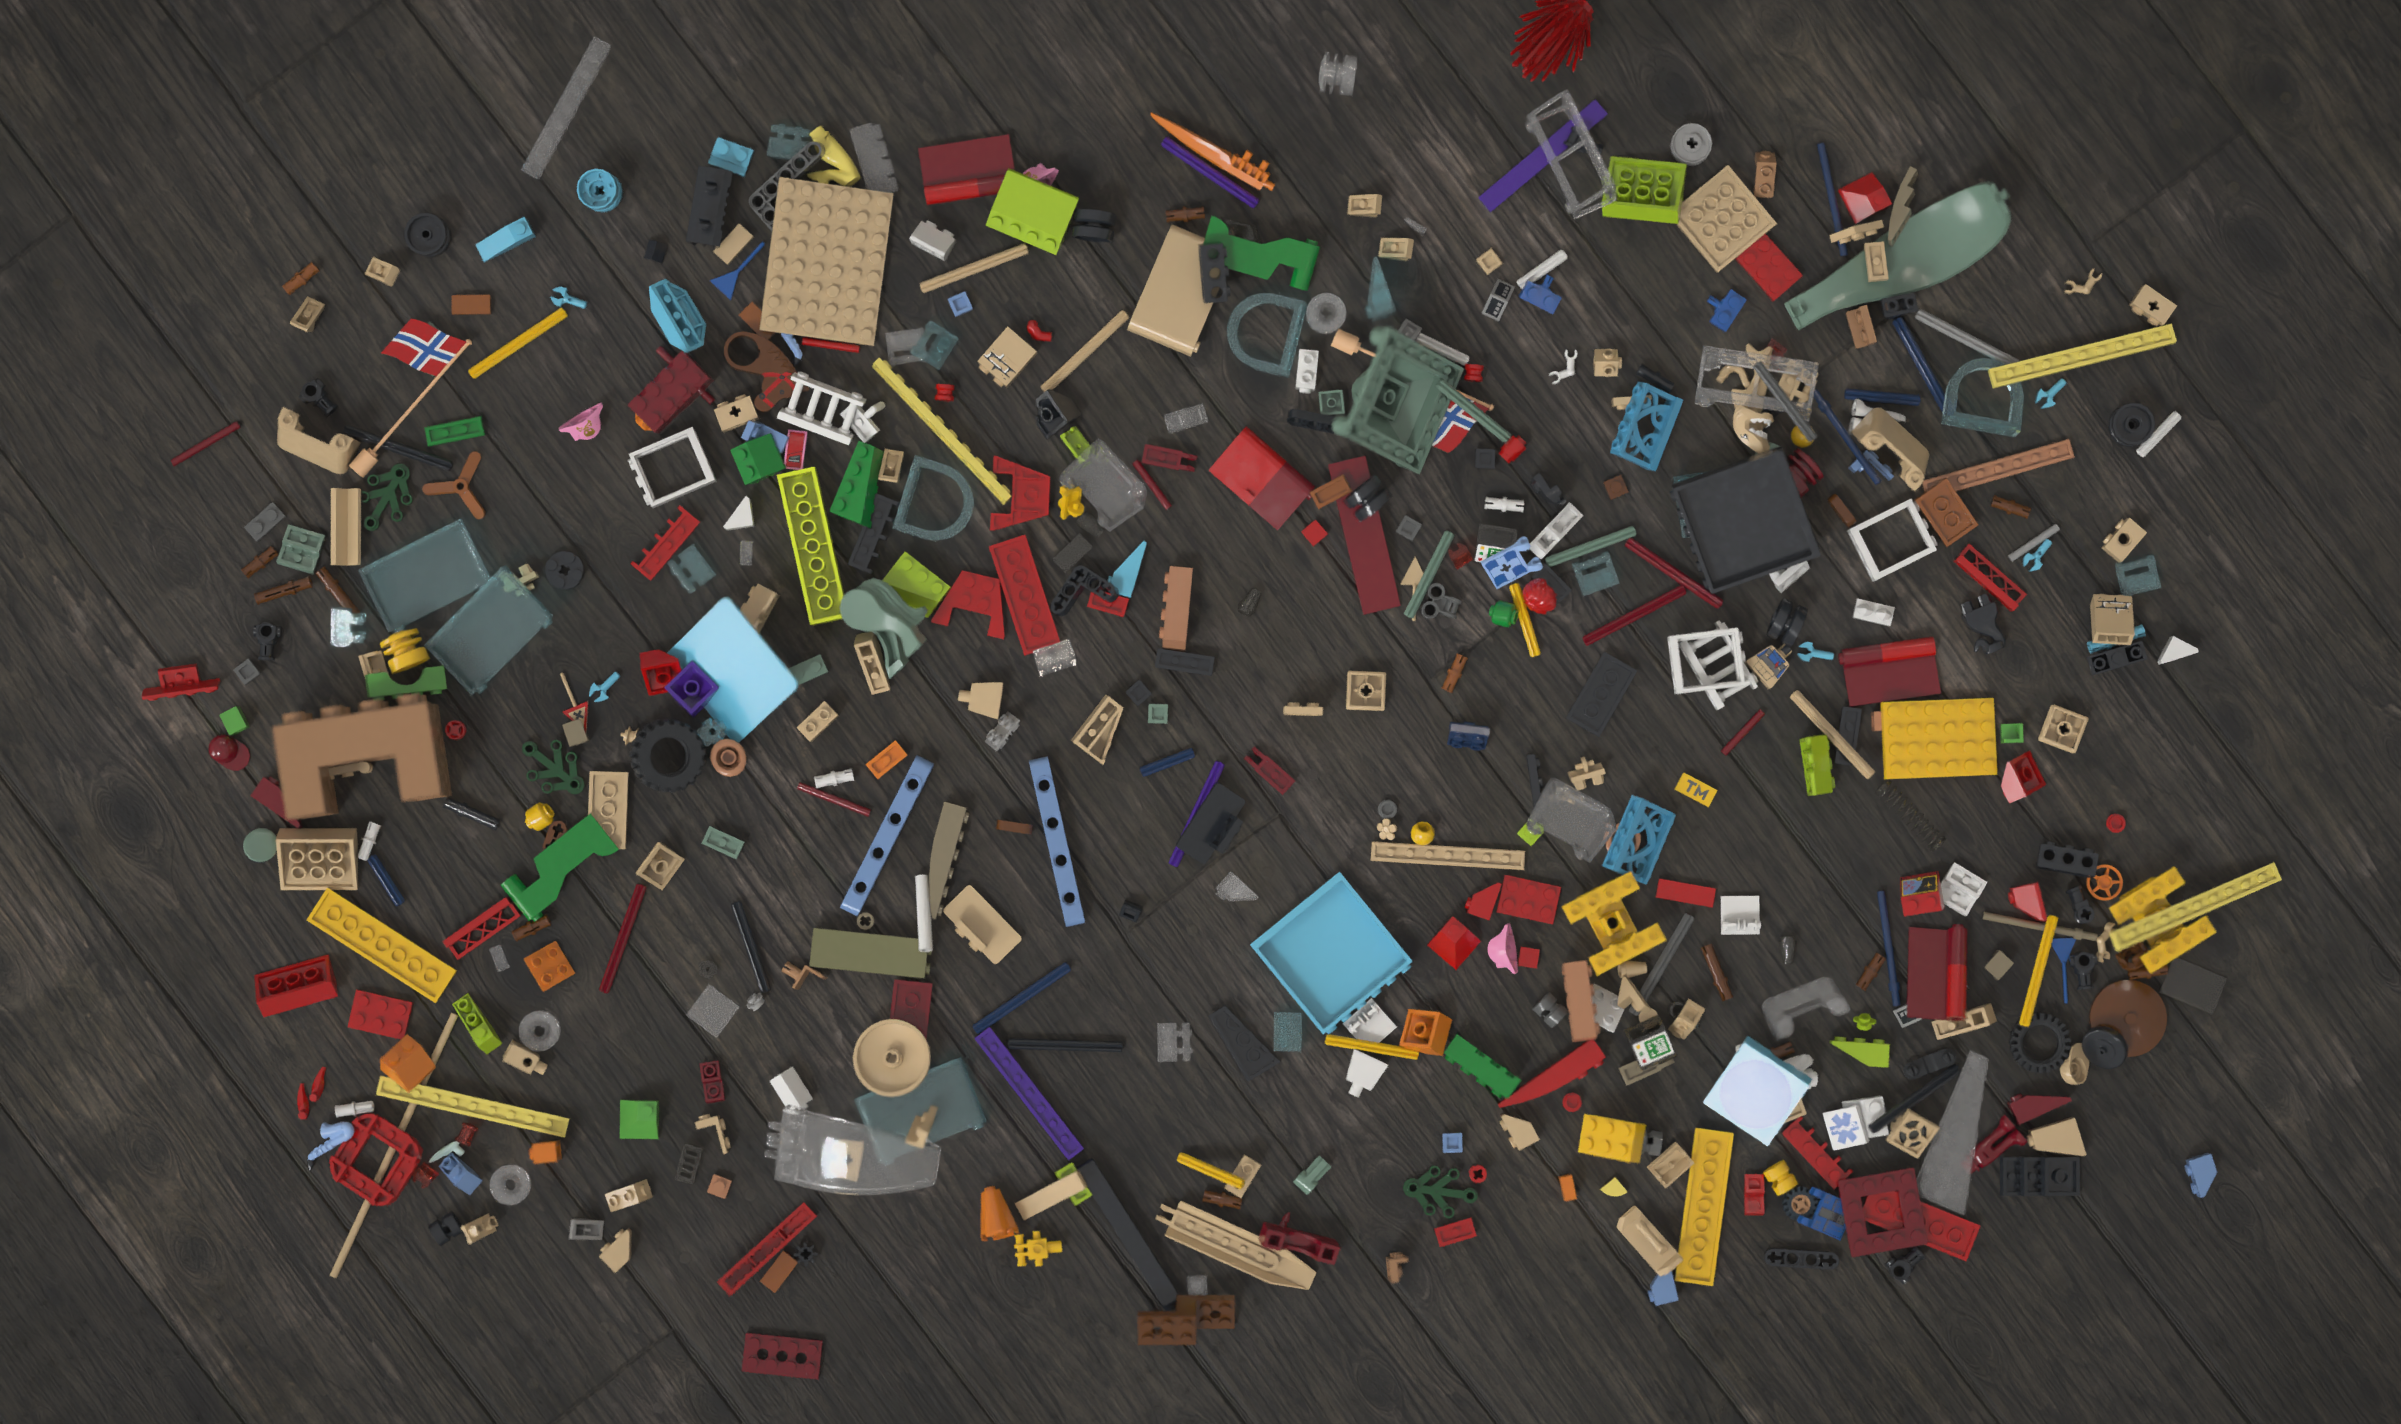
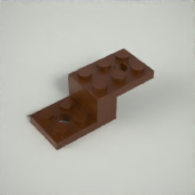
[1138,1295,1235,1345]

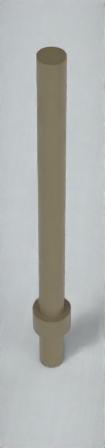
[1982,912,2098,941]

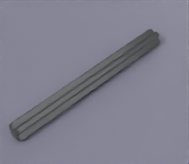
[1629,913,1695,1016]

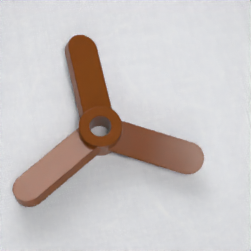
[422,451,485,519]

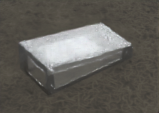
[1404,217,1428,236]
[740,540,753,565]
[489,945,510,972]

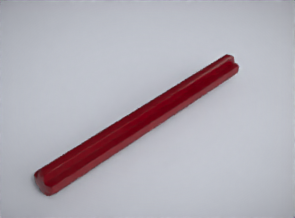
[1625,538,1723,609]
[1582,585,1687,646]
[599,884,646,993]

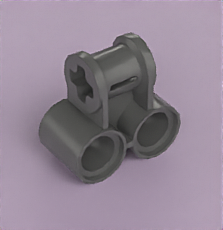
[1421,583,1462,619]

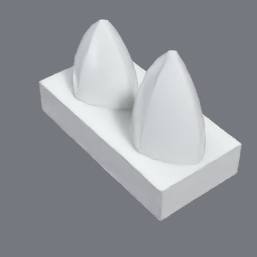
[1770,561,1810,593]
[1852,599,1895,626]

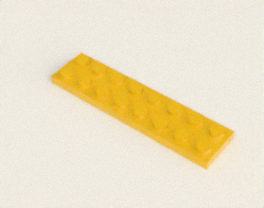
[307,888,457,1003]
[1674,1128,1734,1286]

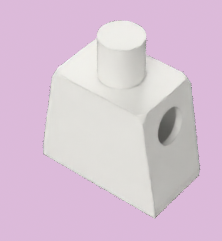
[1346,1049,1388,1098]

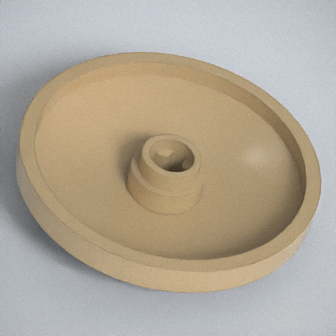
[853,1019,931,1097]

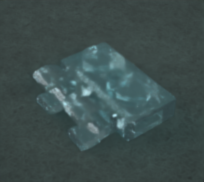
[331,607,366,647]

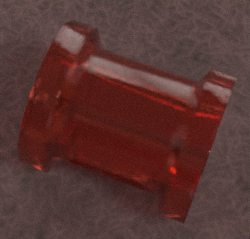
[455,1122,479,1146]

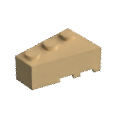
[1071,695,1123,765]

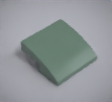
[276,524,325,575]

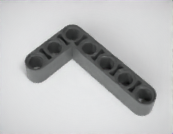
[749,141,825,231]

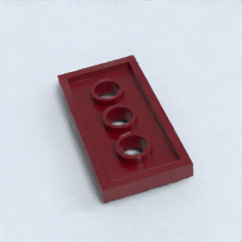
[742,1332,823,1379]

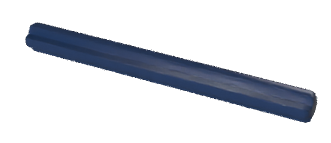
[1893,317,1956,420]
[973,962,1071,1034]

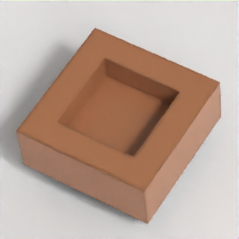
[1871,711,1882,731]
[707,1174,732,1199]

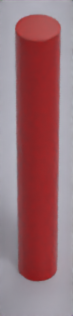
[802,337,860,353]

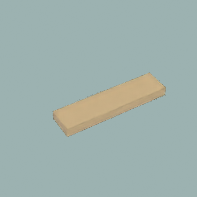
[1015,1170,1087,1220]

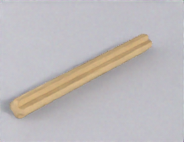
[920,244,1028,293]
[1041,310,1129,392]
[1790,690,1875,779]

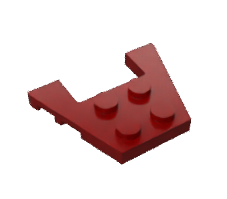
[990,456,1050,531]
[931,571,1005,640]

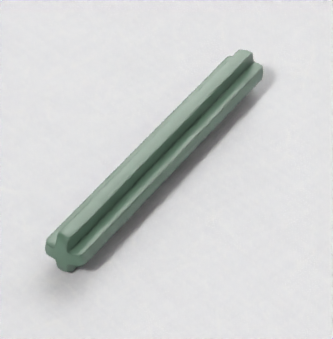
[1436,379,1511,442]
[1545,526,1636,567]
[1404,531,1454,618]

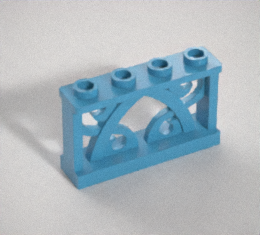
[1610,382,1683,471]
[1602,795,1676,885]

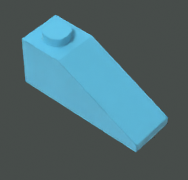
[476,217,536,262]
[1108,541,1147,598]

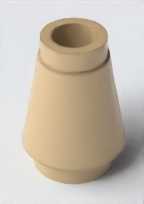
[1617,961,1647,978]

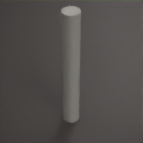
[2008,524,2060,562]

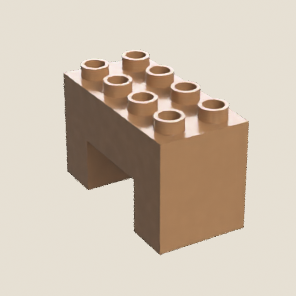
[273,694,452,820]

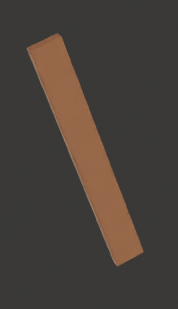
[1922,439,2074,492]

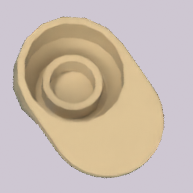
[2060,1043,2090,1085]

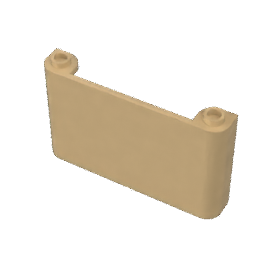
[1127,224,1220,357]

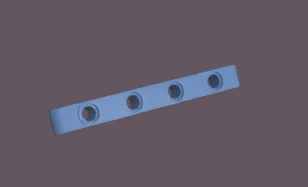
[840,755,934,916]
[1029,756,1085,927]

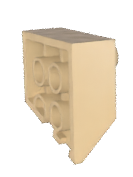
[739,584,780,634]

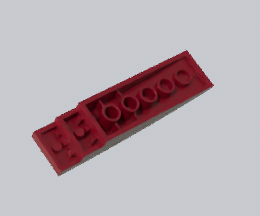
[1328,456,1401,615]

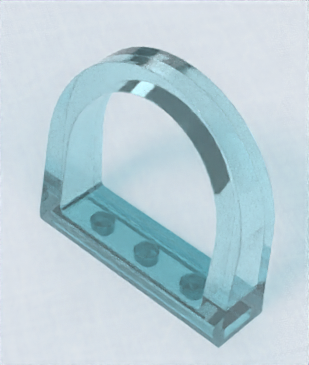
[1227,293,1307,378]
[1941,358,2024,437]
[892,455,974,541]

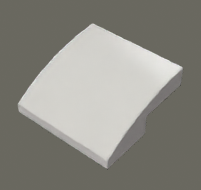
[1941,862,1987,917]

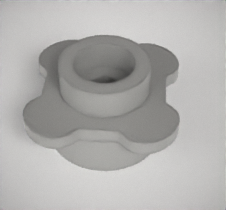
[746,992,765,1011]

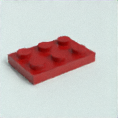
[1736,234,1803,302]
[1496,875,1561,924]
[348,990,413,1039]

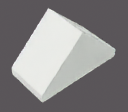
[723,496,755,530]
[2158,636,2199,664]

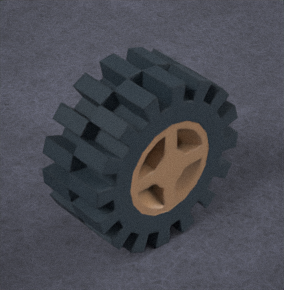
[1782,1186,1818,1221]

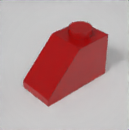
[1465,883,1502,920]

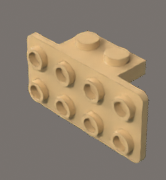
[943,885,1021,964]

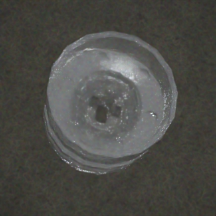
[1318,52,1358,96]

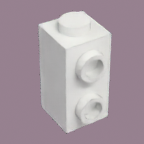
[1296,349,1319,393]
[770,1067,813,1113]

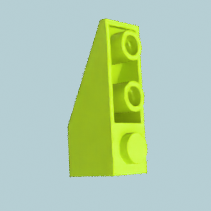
[452,993,502,1054]
[1829,1037,1890,1067]

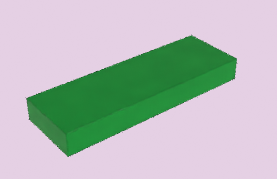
[424,416,485,447]

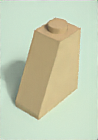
[2027,1117,2086,1156]

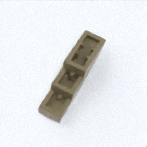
[1888,166,1918,247]

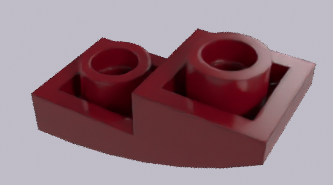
[699,1060,725,1104]

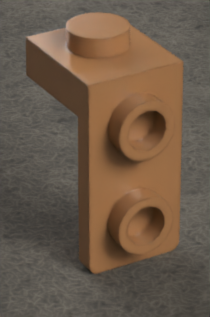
[1754,151,1776,198]

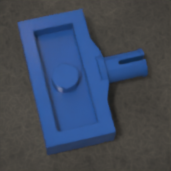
[1518,275,1562,314]
[1707,289,1747,332]

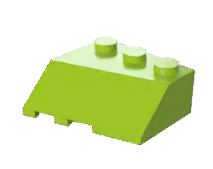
[882,552,951,618]
[1799,735,1835,796]

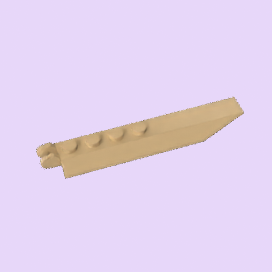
[1155,1201,1317,1290]

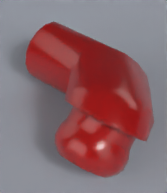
[1026,320,1052,342]

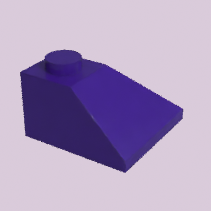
[664,661,719,718]

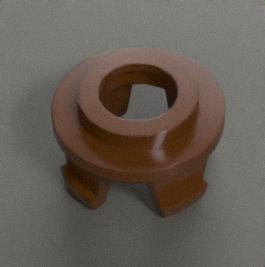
[2115,941,2148,970]

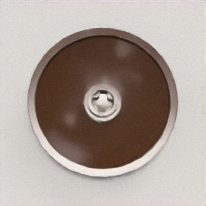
[2089,980,2167,1057]

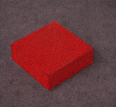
[1301,519,1328,547]
[1518,947,1540,968]

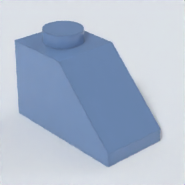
[1648,1271,1678,1306]

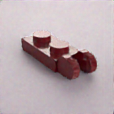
[1141,444,1197,472]
[1244,746,1295,795]

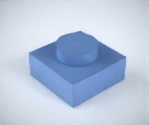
[948,291,973,317]
[1442,1133,1463,1153]

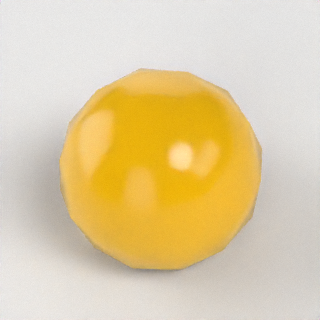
[1791,426,1814,448]
[1411,822,1435,846]

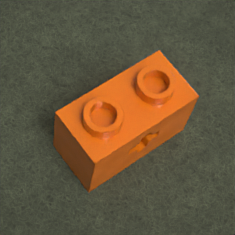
[529,1140,562,1164]

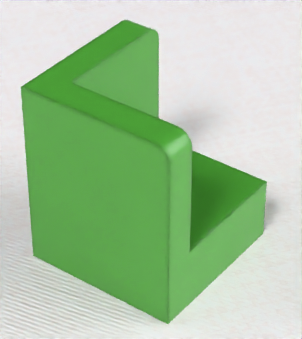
[220,706,250,736]
[2000,723,2023,743]

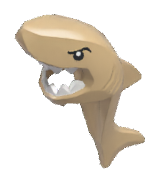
[1731,344,1774,454]

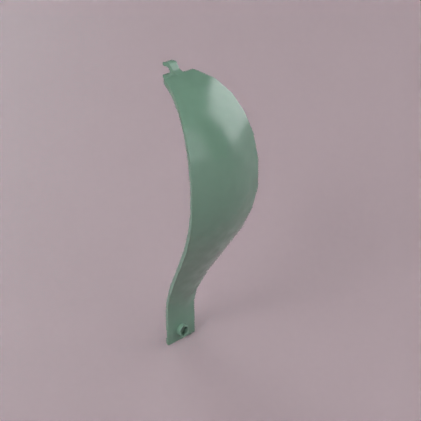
[1784,182,2011,330]

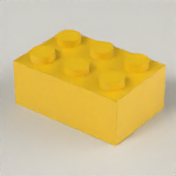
[1578,1114,1646,1163]

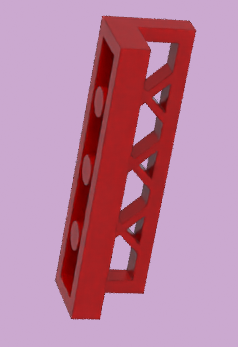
[1953,544,2027,612]
[442,897,521,960]

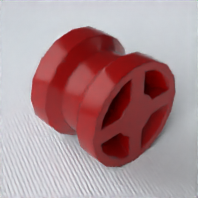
[1464,364,1484,382]
[935,384,955,401]
[445,720,467,740]

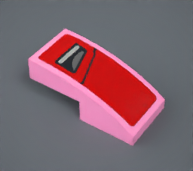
[784,429,808,470]

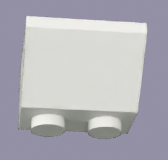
[909,220,956,261]
[1842,1095,1889,1138]

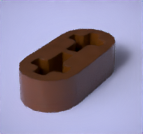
[1827,493,1857,528]
[996,820,1033,835]
[542,821,568,851]

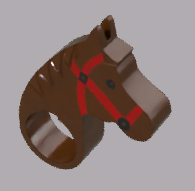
[724,331,809,413]

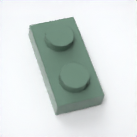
[788,654,828,685]
[701,826,745,859]

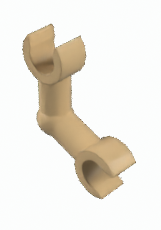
[2064,269,2102,294]
[2096,922,2117,963]

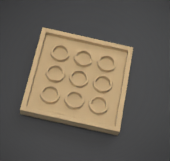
[1677,165,1777,273]

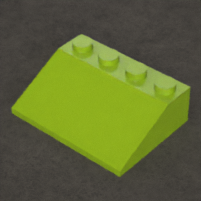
[1602,156,1687,224]
[986,168,1079,255]

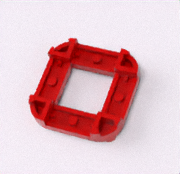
[329,1114,423,1206]

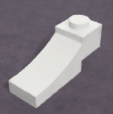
[1530,502,1584,559]

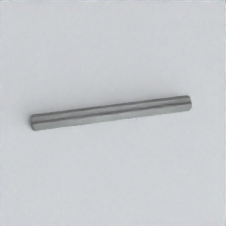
[1915,309,2019,365]

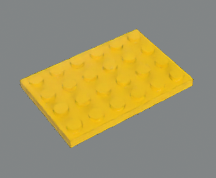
[1880,698,1997,779]

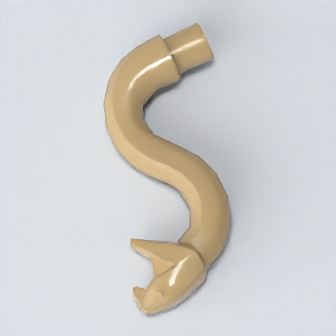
[1716,364,1768,388]

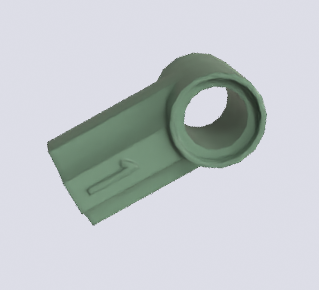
[1293,1156,1331,1195]

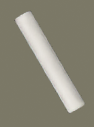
[915,875,933,952]

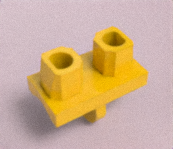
[1058,484,1084,520]

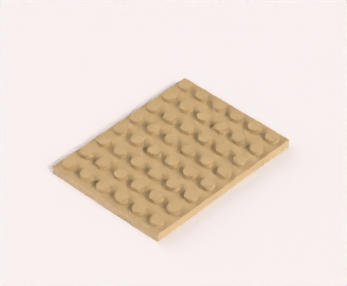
[759,177,893,346]

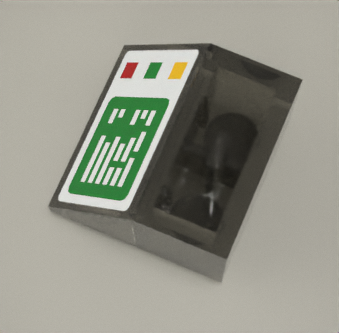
[1473,523,1518,564]
[1623,1015,1677,1071]

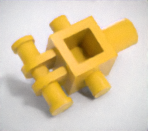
[1014,1231,1062,1266]

